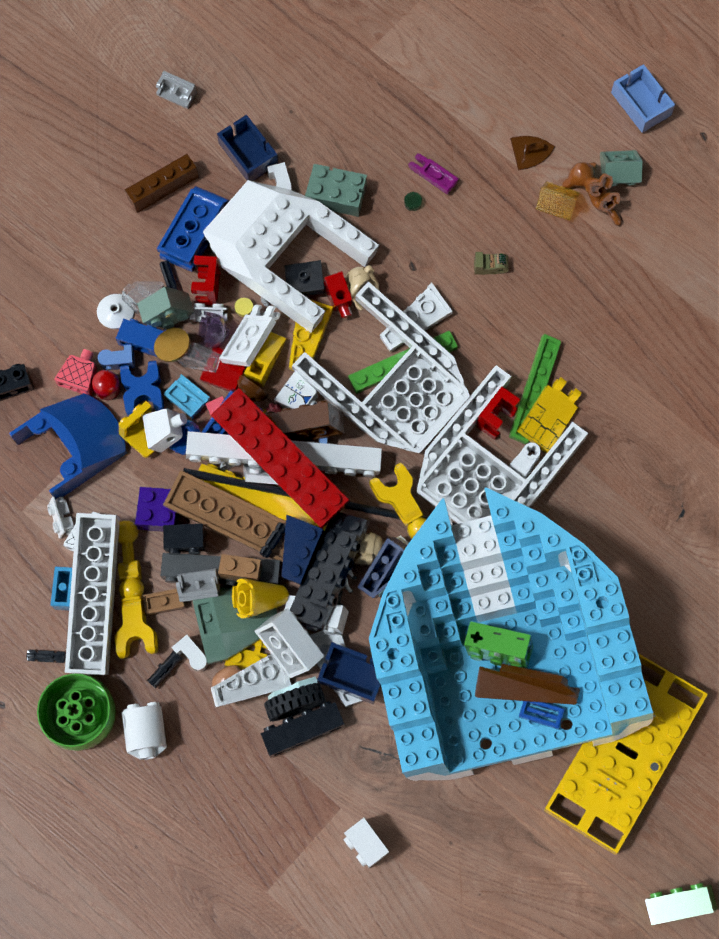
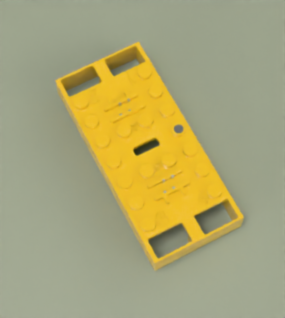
[544,653,708,855]

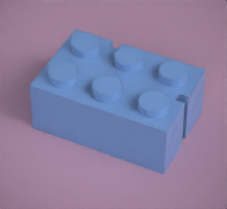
[611,64,675,133]

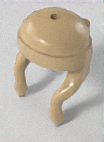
[345,265,379,311]
[354,532,383,565]

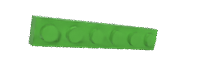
[348,331,458,394]
[509,334,561,444]

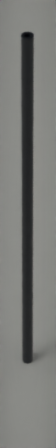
[183,468,457,525]

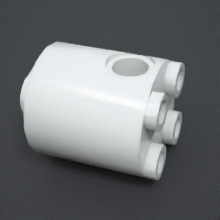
[122,702,167,760]

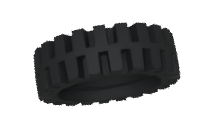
[264,683,326,722]

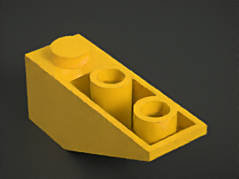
[244,332,287,387]

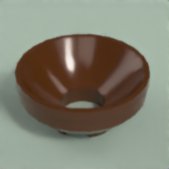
[237,375,269,403]

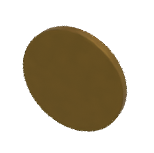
[154,328,190,362]

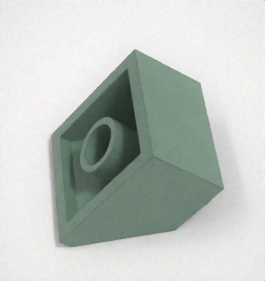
[600,150,643,186]

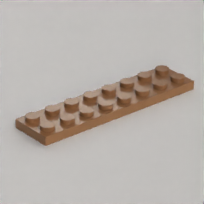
[163,470,286,564]

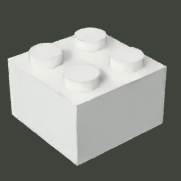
[343,818,389,868]

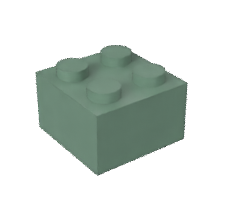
[137,287,194,330]

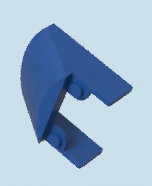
[9,393,127,500]

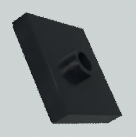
[284,260,325,296]

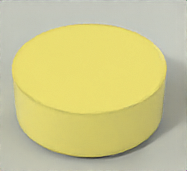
[235,298,253,317]

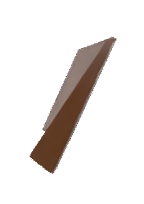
[475,664,580,705]

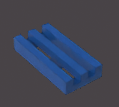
[519,701,565,730]

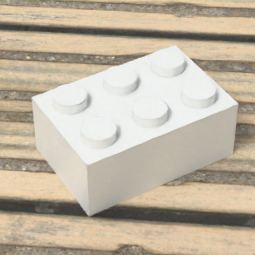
[255,608,324,678]

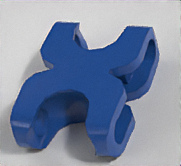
[120,360,164,416]

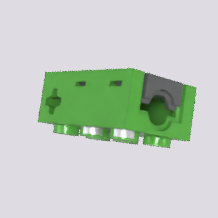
[464,621,533,669]

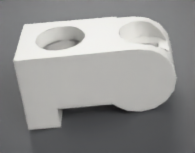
[267,162,291,190]
[171,635,208,672]

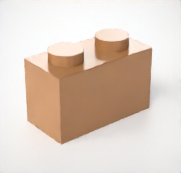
[218,554,262,581]

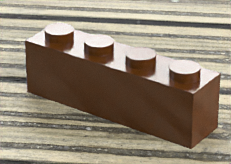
[124,154,199,213]

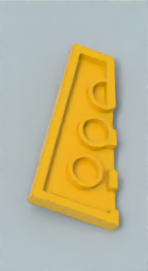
[289,300,333,371]

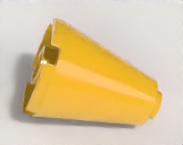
[232,578,289,619]

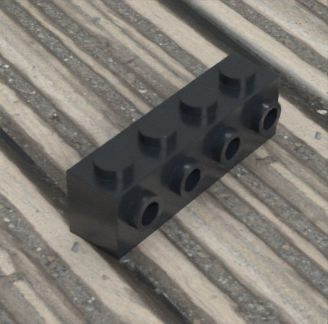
[0,364,34,401]
[260,701,345,758]

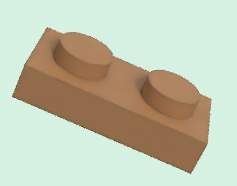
[142,589,185,616]

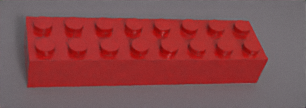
[211,388,350,529]

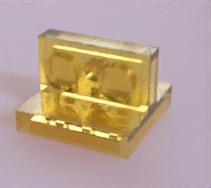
[535,181,580,221]

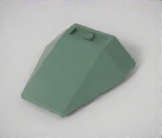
[192,587,277,665]

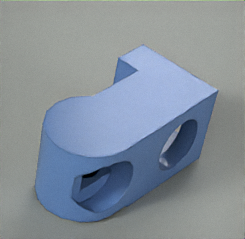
[98,345,135,370]

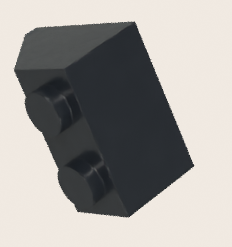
[163,524,207,555]

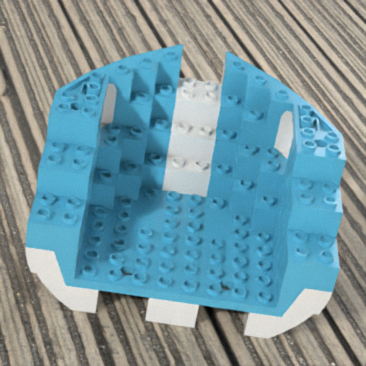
[369,487,653,781]

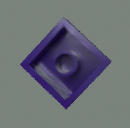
[135,487,179,532]

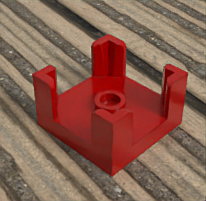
[191,255,220,305]
[477,386,520,440]

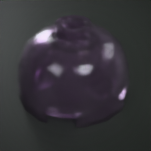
[198,311,230,349]

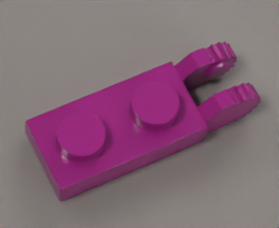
[408,153,458,195]

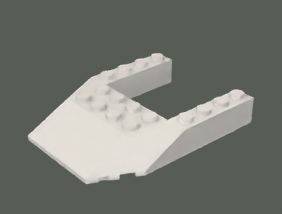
[203,180,379,333]
[292,282,470,454]
[417,365,588,524]

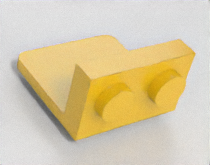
[119,401,155,458]

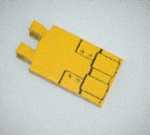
[517,377,582,454]

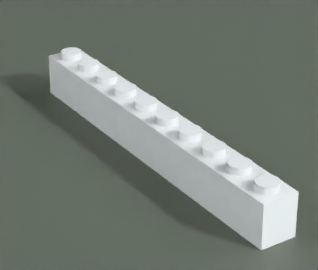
[186,431,382,477]

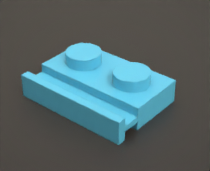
[164,374,210,419]

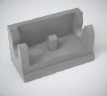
[156,71,197,109]
[176,568,221,602]

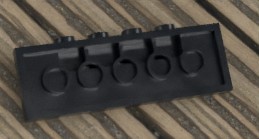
[290,512,370,630]

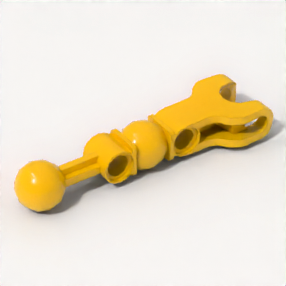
[369,463,427,538]
[115,520,158,659]

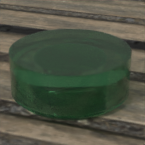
[404,192,422,211]

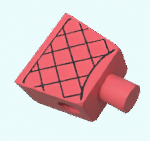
[54,349,98,396]

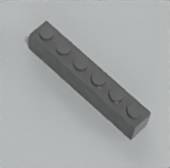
[160,553,281,587]

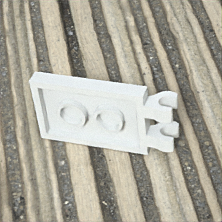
[219,305,281,367]

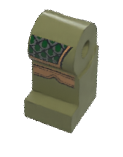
[474,252,509,275]

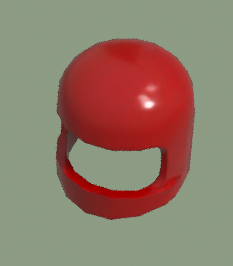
[92,370,121,401]

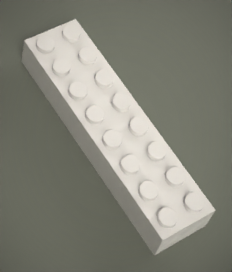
[65,513,120,675]

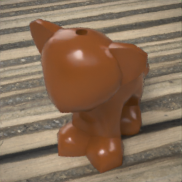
[562,162,621,226]

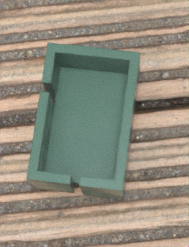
[305,164,367,217]

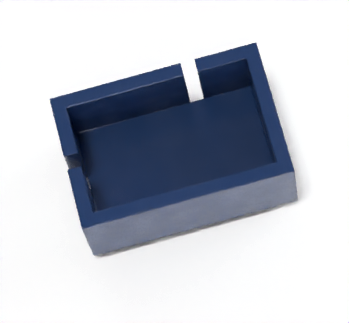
[217,114,279,181]
[317,642,381,705]

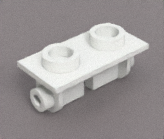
[190,303,228,323]
[47,497,74,539]

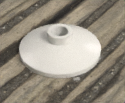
[97,294,134,329]

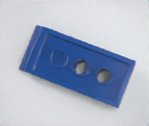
[157,186,229,272]

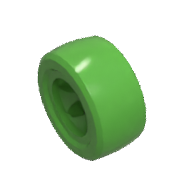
[37,673,116,751]

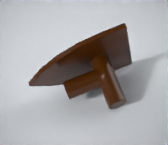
[510,136,555,171]

